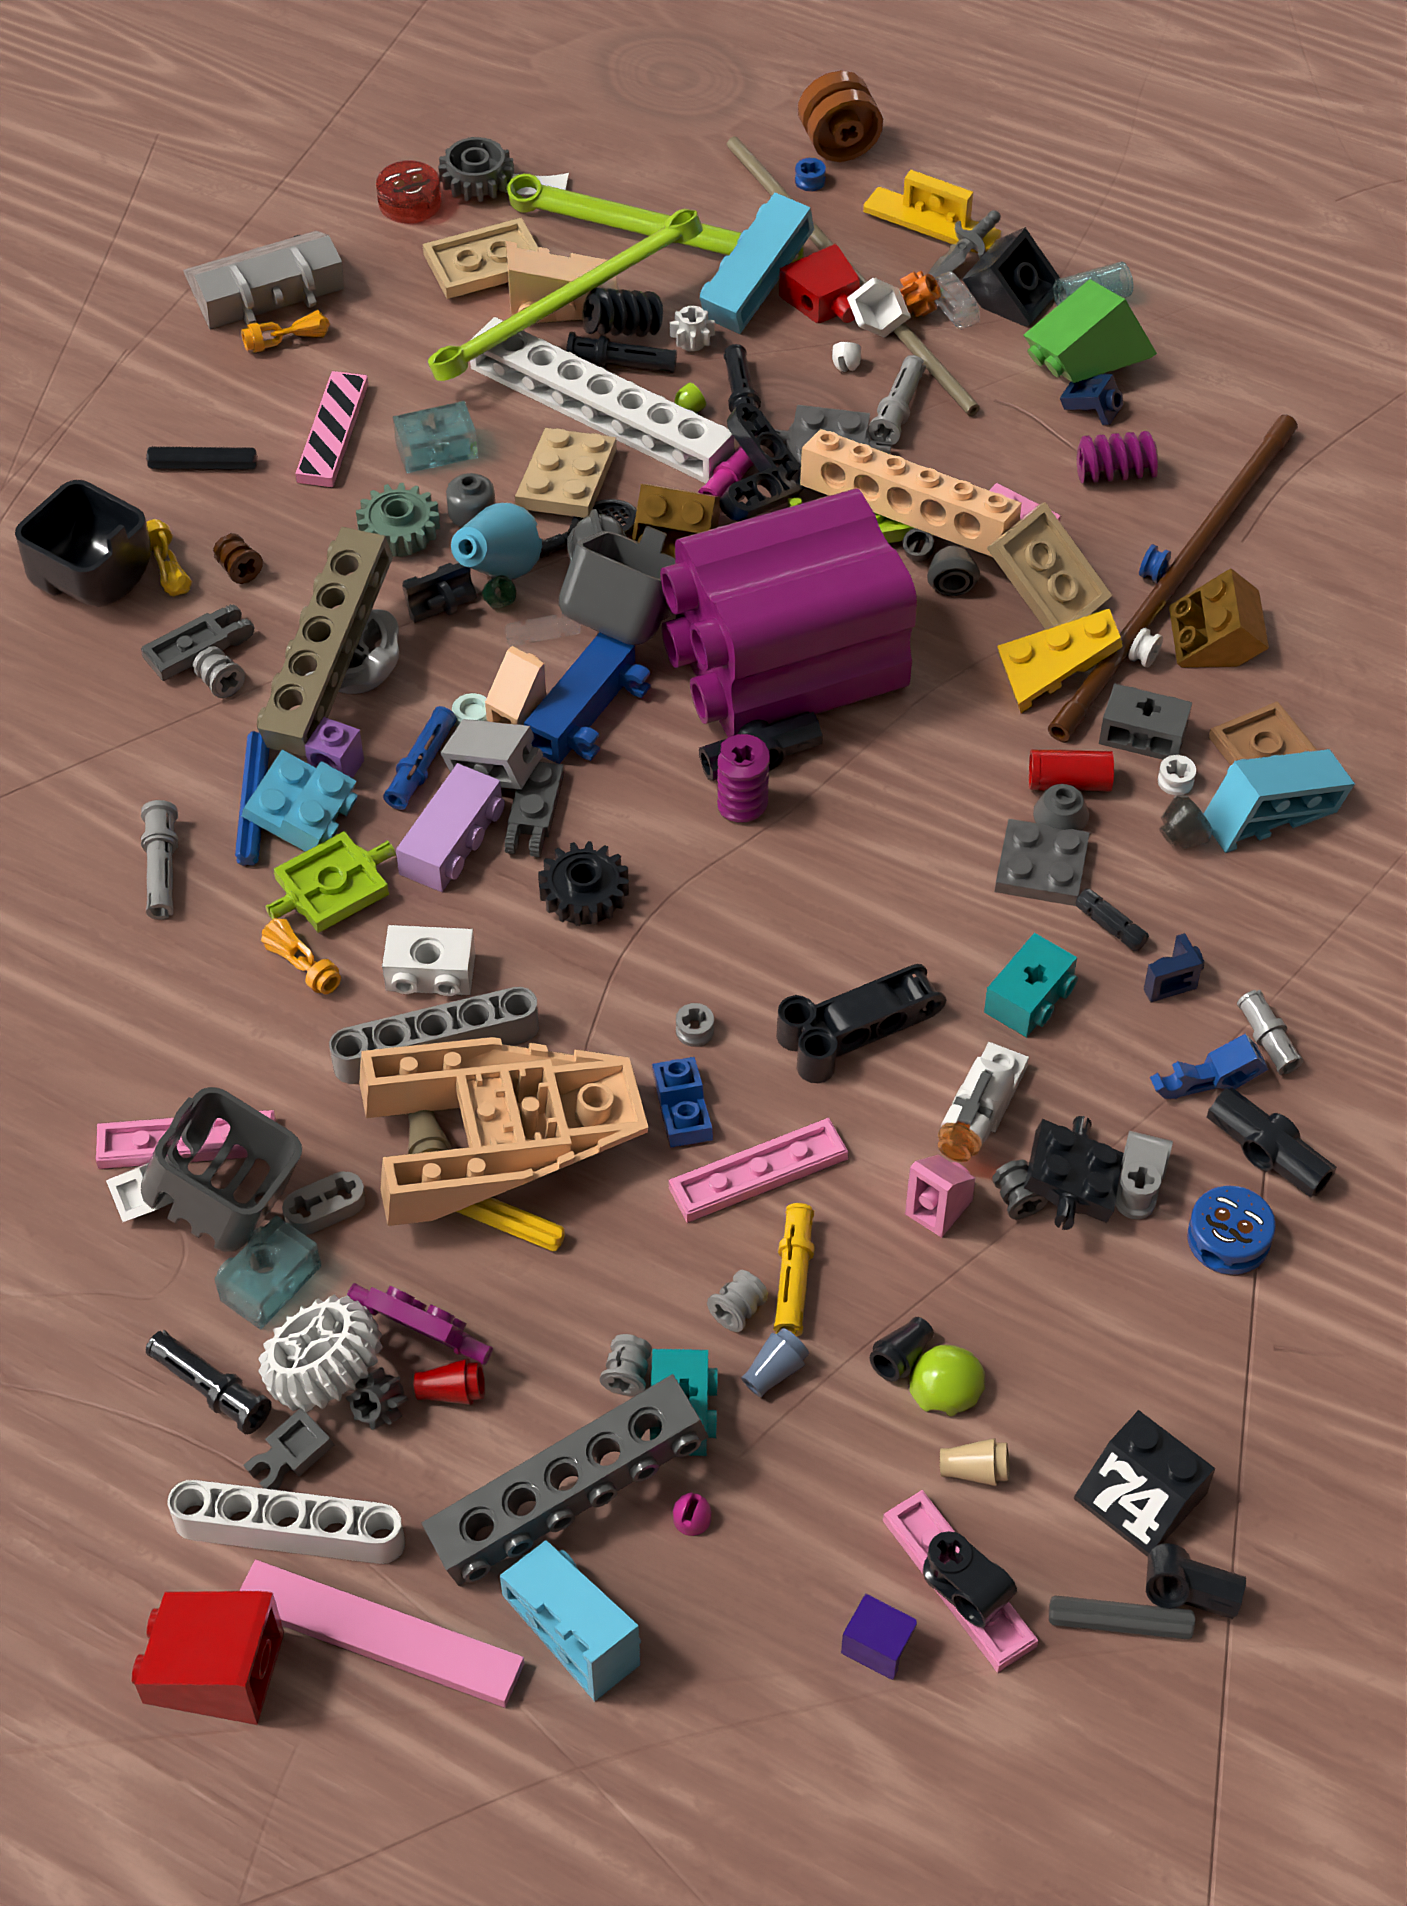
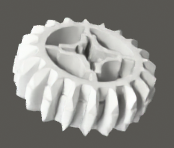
[258,1295,383,1412]

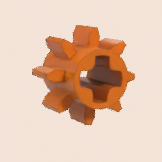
[900,271,941,317]

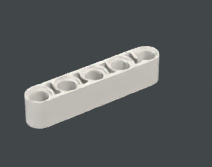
[168,1480,405,1564]

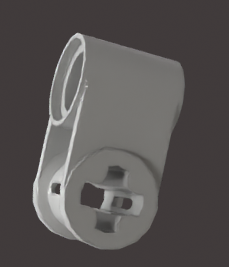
[1115,1131,1173,1219]

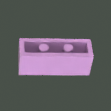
[396,763,505,892]

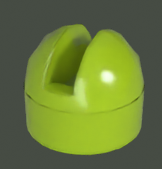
[674,382,707,413]

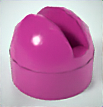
[673,1493,711,1536]

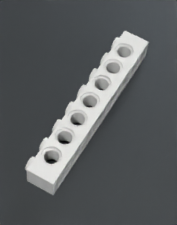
[470,317,734,484]

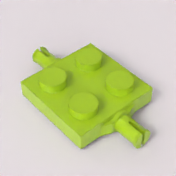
[265,831,396,933]

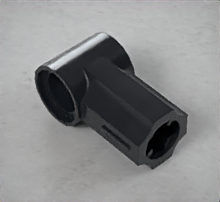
[1145,1543,1246,1619]

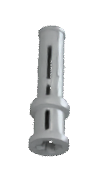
[868,355,926,445]
[141,800,178,920]

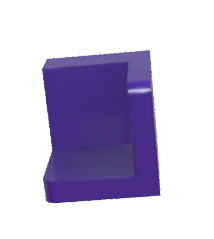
[841,1593,917,1680]

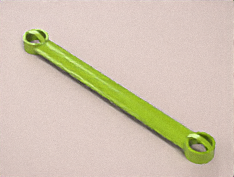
[507,174,804,263]
[428,209,703,381]

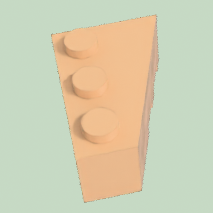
[506,241,618,323]

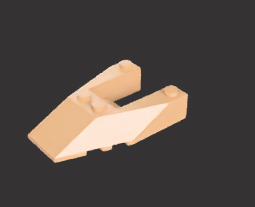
[359,1037,648,1226]

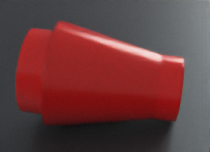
[414,1358,485,1405]

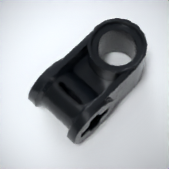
[923,1531,1017,1628]

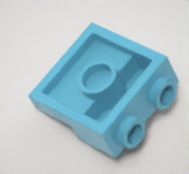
[241,749,358,852]

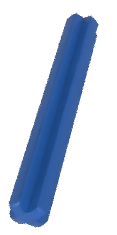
[235,731,270,866]

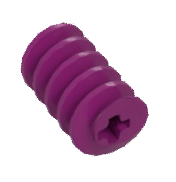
[1077,431,1158,483]
[717,734,769,823]

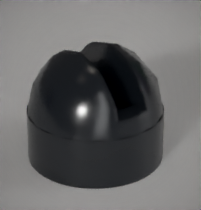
[903,528,934,562]

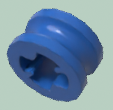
[795,158,826,191]
[1139,544,1171,583]

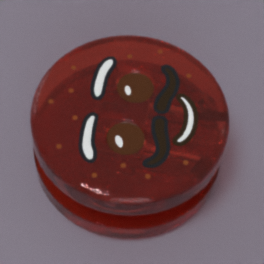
[376,160,442,223]

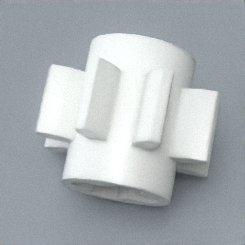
[670,306,715,351]

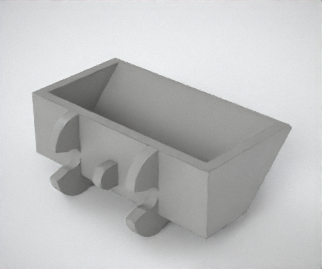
[183,231,343,329]

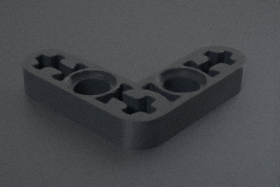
[719,402,805,522]

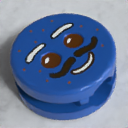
[1187,1185,1276,1275]

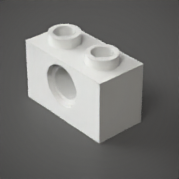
[382,925,475,996]

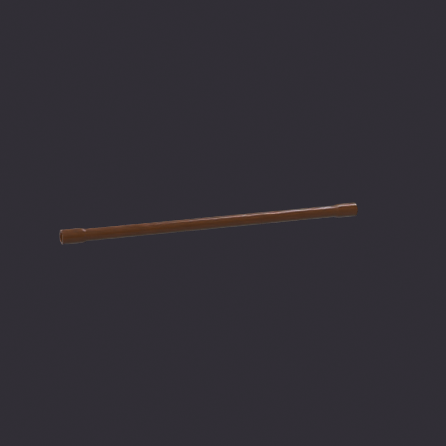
[1048,414,1298,742]

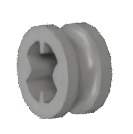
[676,1003,714,1047]

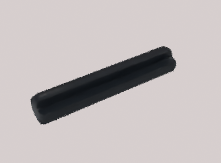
[146,446,258,470]

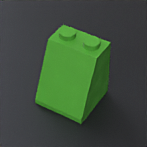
[1023,279,1157,383]

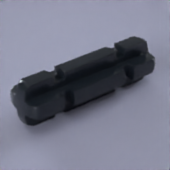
[1075,888,1149,951]

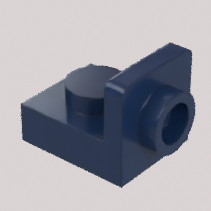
[1060,374,1123,425]
[1144,933,1204,1003]

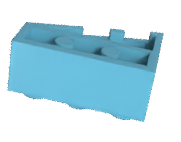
[1201,749,1355,853]
[500,1540,641,1702]

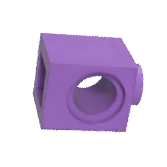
[305,717,364,778]

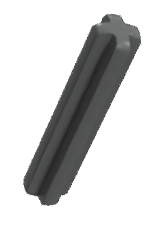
[1048,1595,1195,1639]

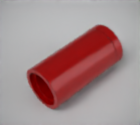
[1029,749,1114,792]

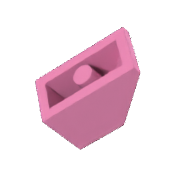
[905,1155,976,1238]

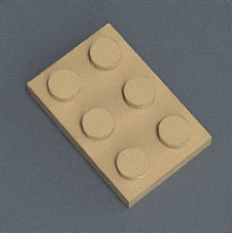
[423,218,538,299]
[515,428,617,518]
[987,502,1112,630]

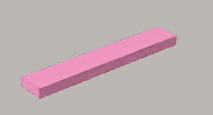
[239,1559,524,1708]

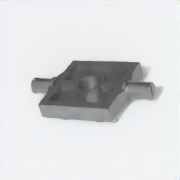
[774,405,892,465]

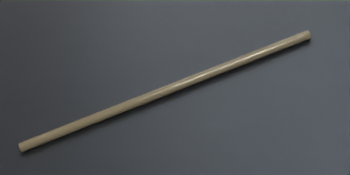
[727,137,980,416]

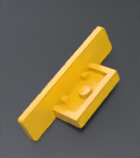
[863,170,1001,253]

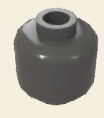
[446,473,496,528]

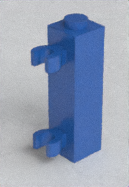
[524,632,651,764]

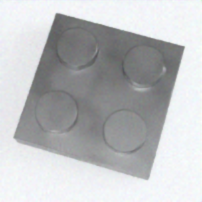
[994,818,1090,906]

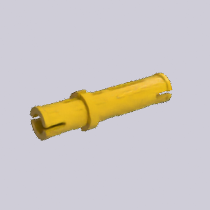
[773,1203,815,1337]

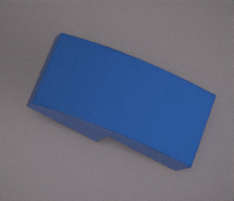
[652,1057,713,1148]

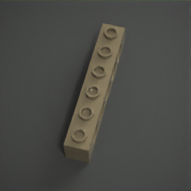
[257,526,393,756]

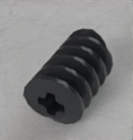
[582,288,663,337]

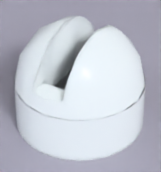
[832,342,861,372]

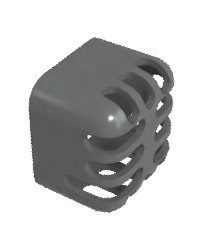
[140,1087,302,1252]

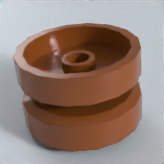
[798,70,883,162]

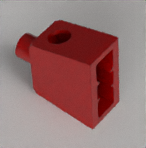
[779,243,860,323]

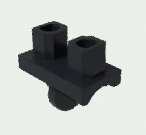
[402,563,477,623]

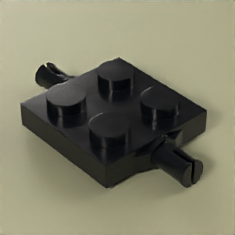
[1024,1116,1124,1230]

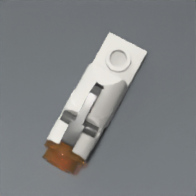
[938,1042,1029,1162]

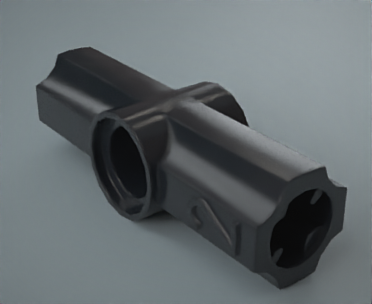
[699,711,823,781]
[1206,1087,1337,1198]

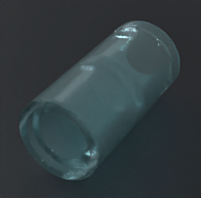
[1053,261,1133,306]

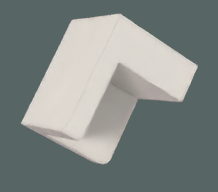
[847,278,911,338]
[106,1156,177,1222]

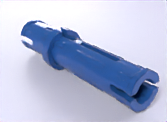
[383,706,457,810]

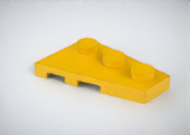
[997,609,1123,713]

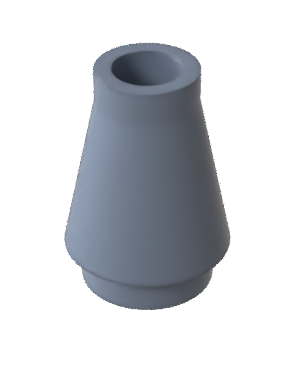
[741,1328,809,1397]

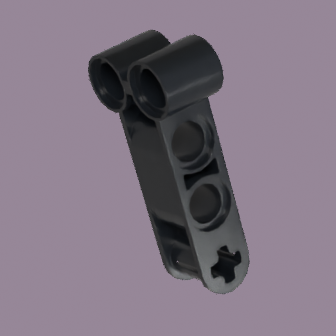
[776,964,947,1084]

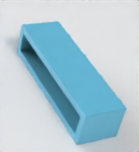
[700,192,814,334]

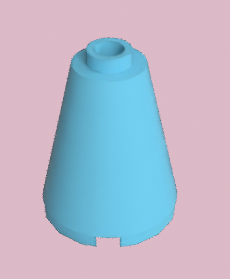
[451,503,542,580]

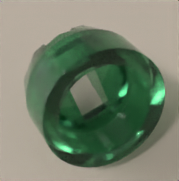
[482,575,516,608]

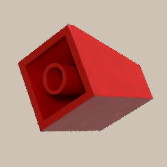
[132,1591,284,1725]

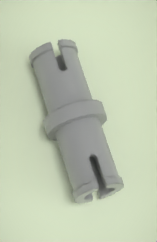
[1237,990,1303,1075]

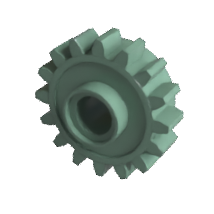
[356,483,440,556]

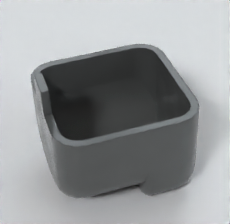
[558,526,675,645]

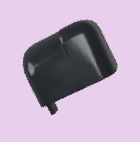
[15,480,151,607]

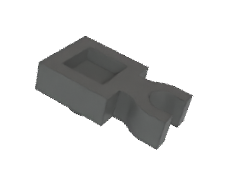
[243,1408,334,1490]

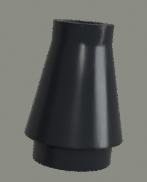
[869,1317,934,1381]

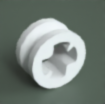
[1129,628,1163,668]
[1157,755,1196,796]

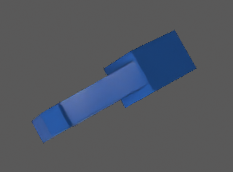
[1150,1034,1269,1099]

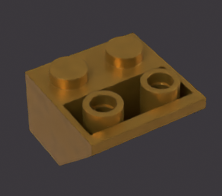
[632,484,721,558]
[1169,568,1269,668]

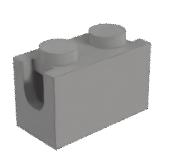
[441,719,543,789]

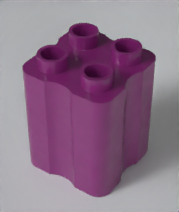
[660,488,917,738]

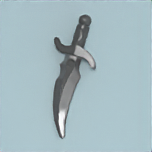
[928,210,1001,284]

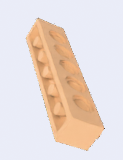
[800,429,1022,557]

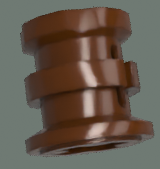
[213,533,263,584]

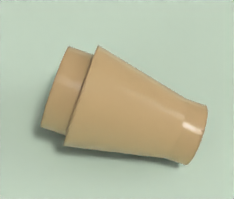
[940,1438,1009,1486]

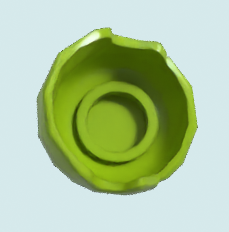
[909,1345,985,1416]

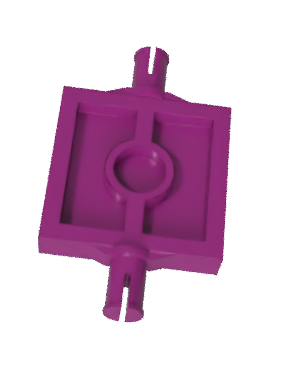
[347,1283,493,1365]

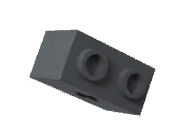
[1099,683,1192,760]

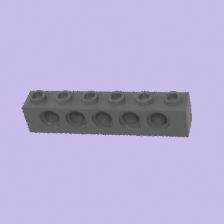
[422,1374,709,1586]

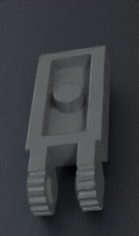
[141,604,255,681]
[504,762,564,857]

